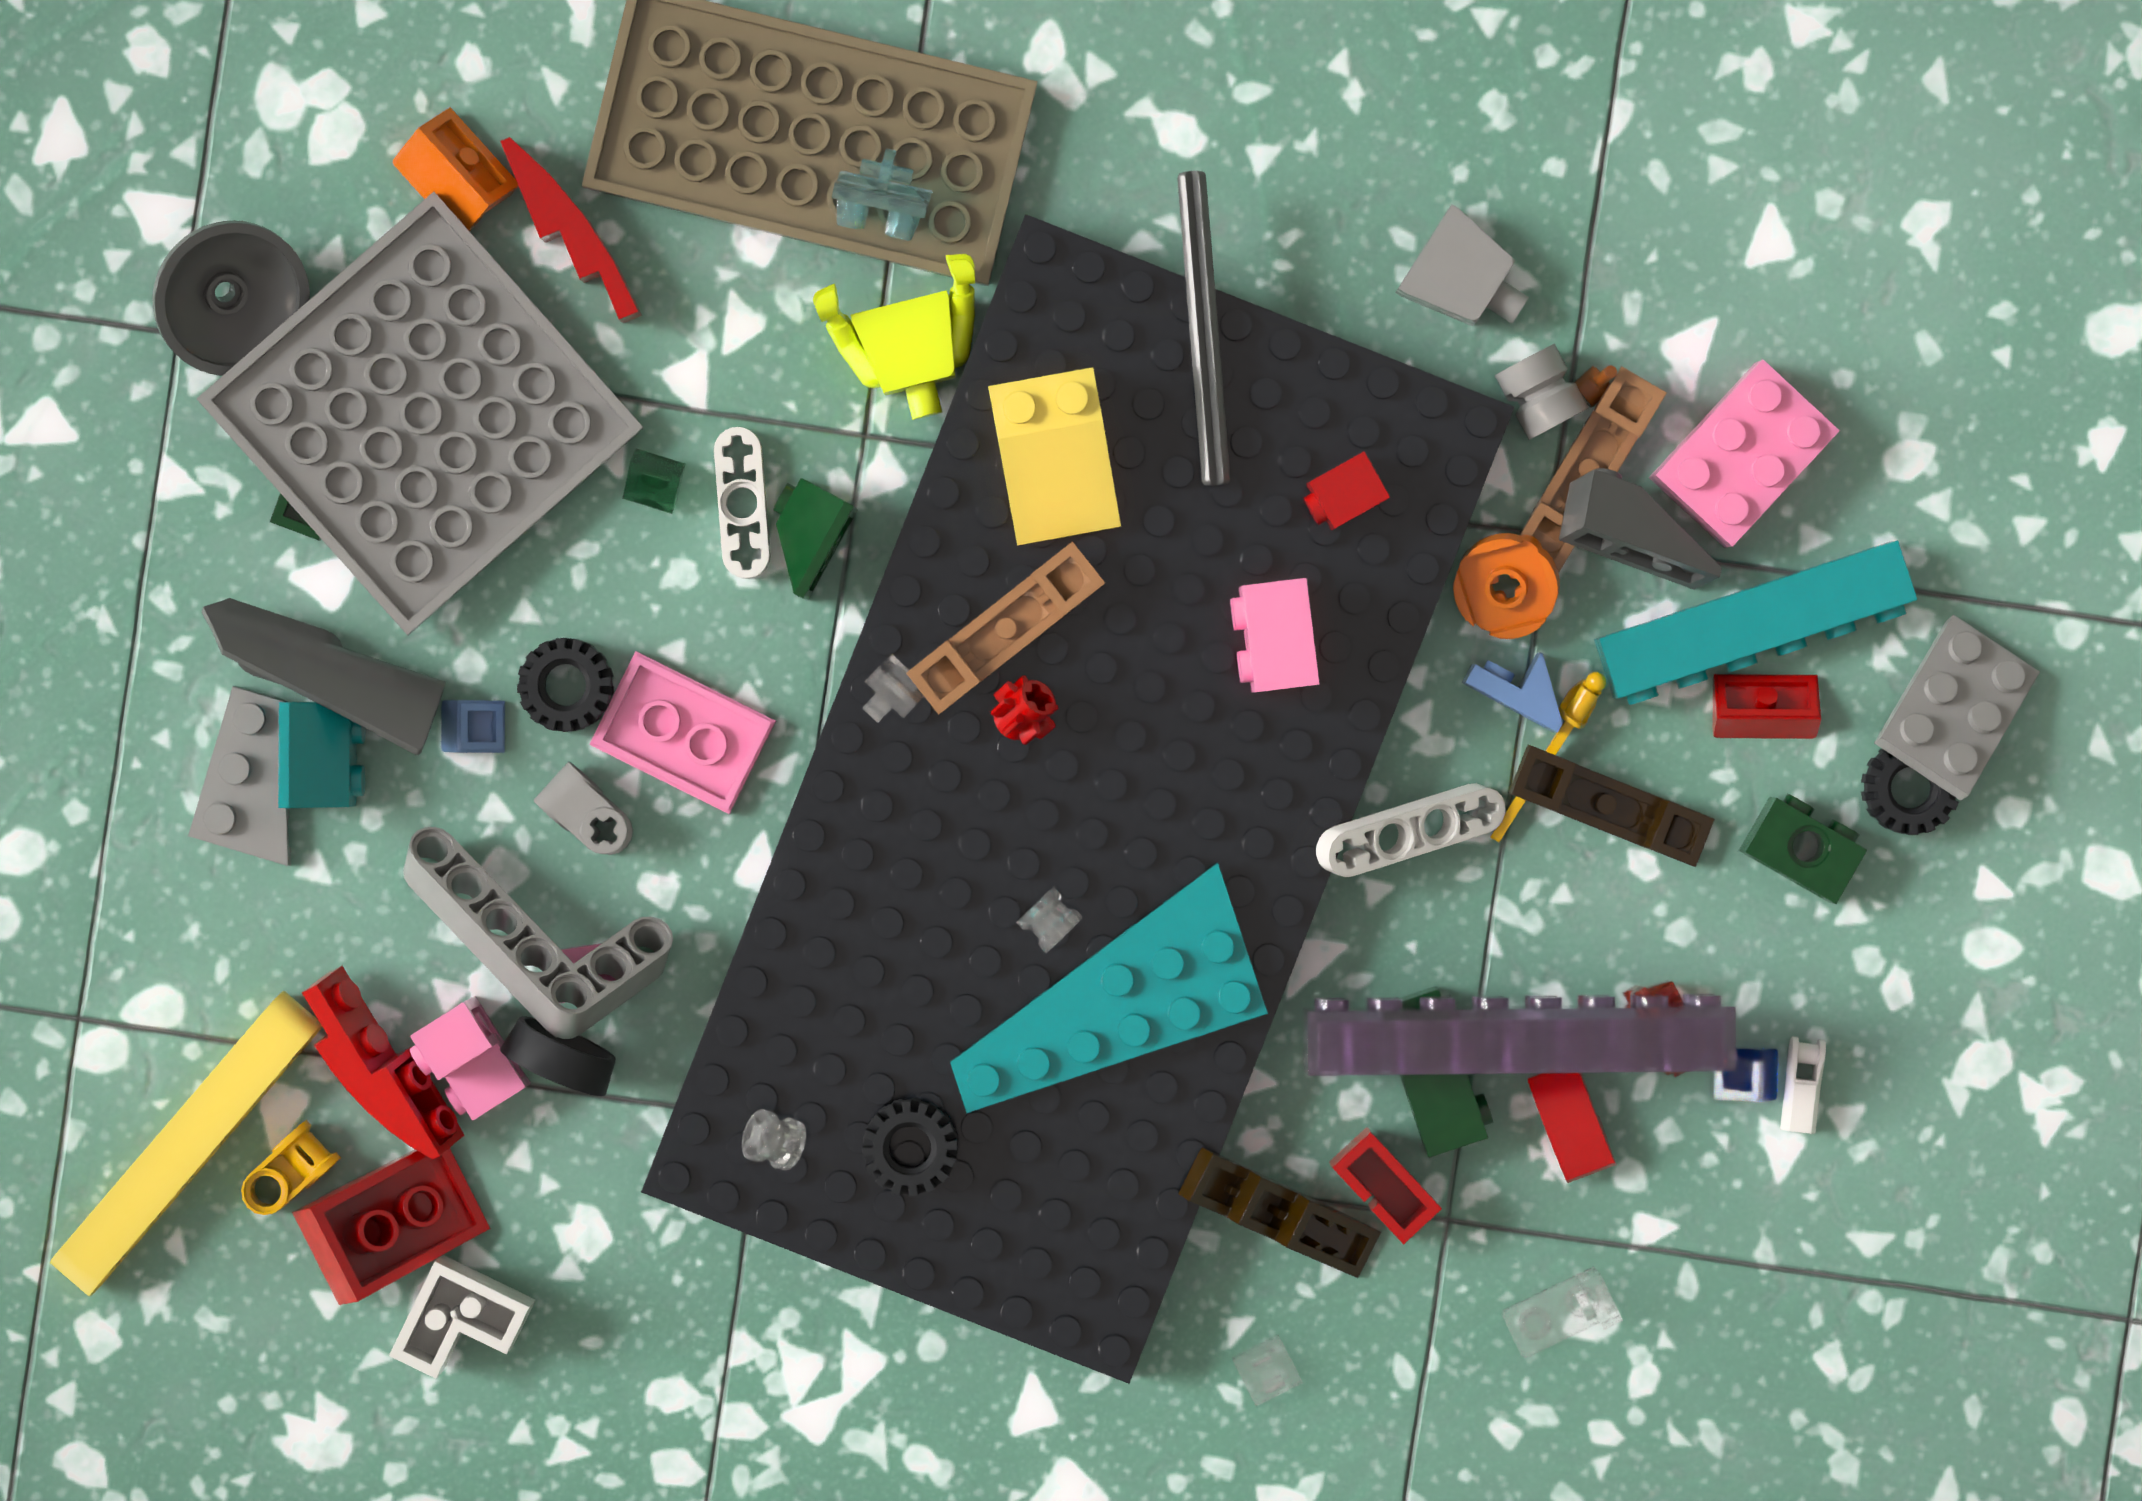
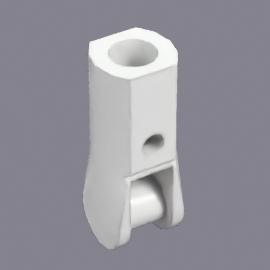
[1780,1036,1826,1134]

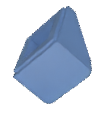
[441,700,505,753]

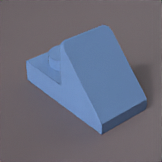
[1462,652,1563,733]

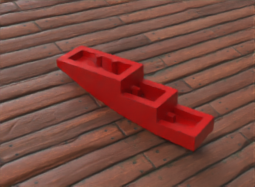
[500,137,642,323]

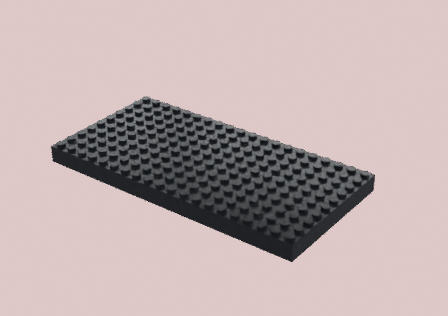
[641,214,1514,1384]

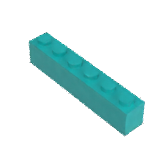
[1594,540,1918,705]

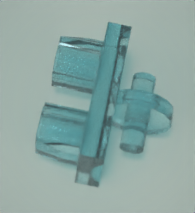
[832,148,932,241]

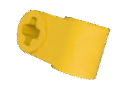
[241,1120,341,1215]

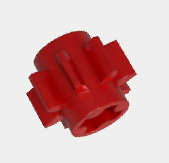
[991,675,1059,745]

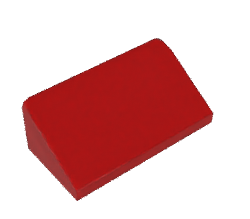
[1713,674,1821,739]

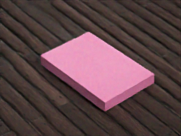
[589,651,776,814]

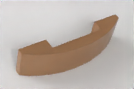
[1520,366,1667,573]
[906,541,1105,715]

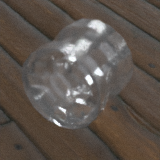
[1016,887,1083,953]
[742,1109,806,1171]

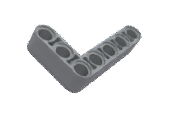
[403,827,673,1039]

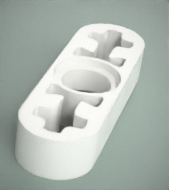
[714,427,771,579]

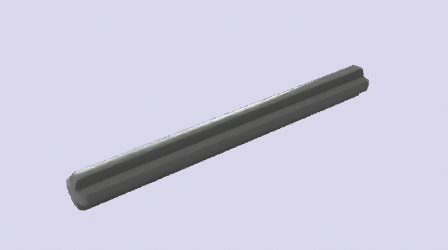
[1177,171,1231,486]

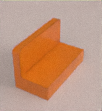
[393,107,519,232]

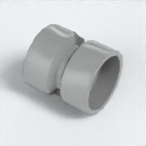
[1495,343,1588,440]

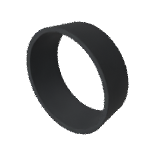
[500,1016,616,1096]

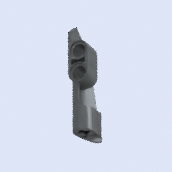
[201,598,446,755]

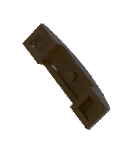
[1509,744,1715,867]

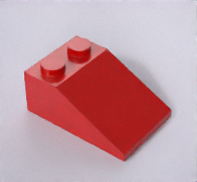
[292,1148,491,1305]

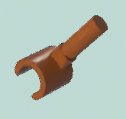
[1573,365,1617,408]

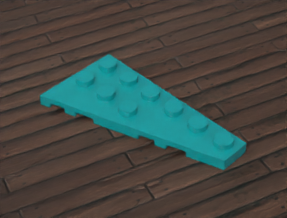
[950,863,1268,1113]

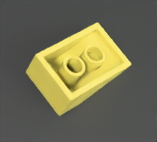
[988,367,1121,546]

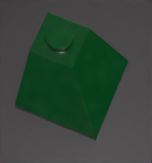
[773,478,858,601]

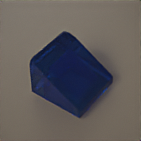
[1714,1047,1778,1102]

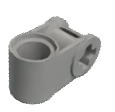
[534,761,633,855]

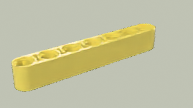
[50,991,322,1297]

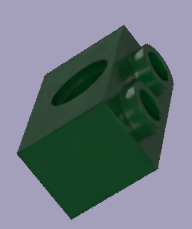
[1739,793,1867,904]

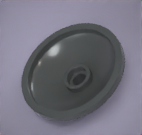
[152,220,310,376]

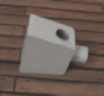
[1395,205,1529,326]

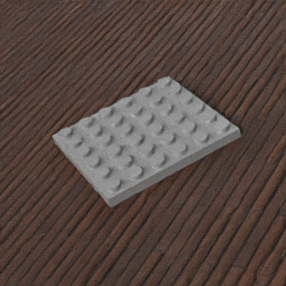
[197,191,643,636]

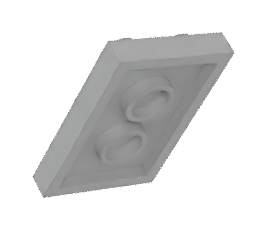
[1874,615,2040,801]

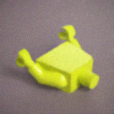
[813,254,975,420]

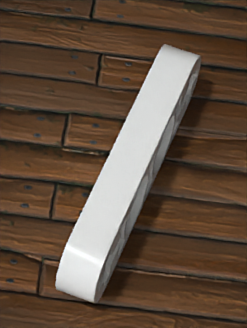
[1316,783,1505,877]

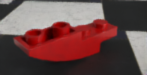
[302,965,465,1160]

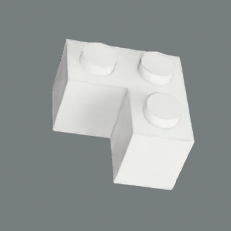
[389,1255,536,1379]

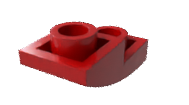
[1527,1061,1617,1183]

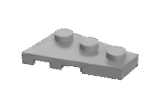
[188,686,291,866]

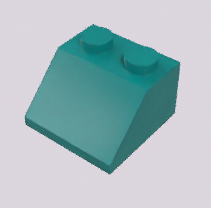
[278,702,366,808]

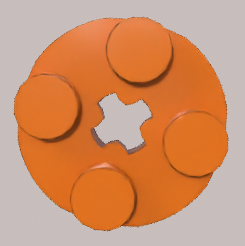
[1453,533,1560,639]

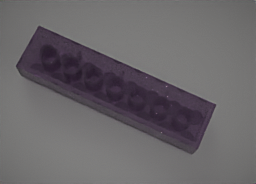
[1303,993,1736,1076]

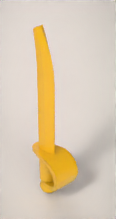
[1490,672,1606,843]

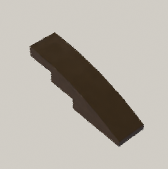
[1178,1147,1381,1278]

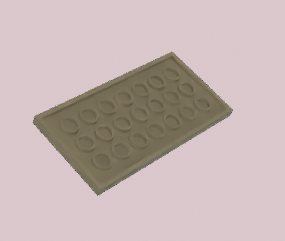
[582,0,1038,286]

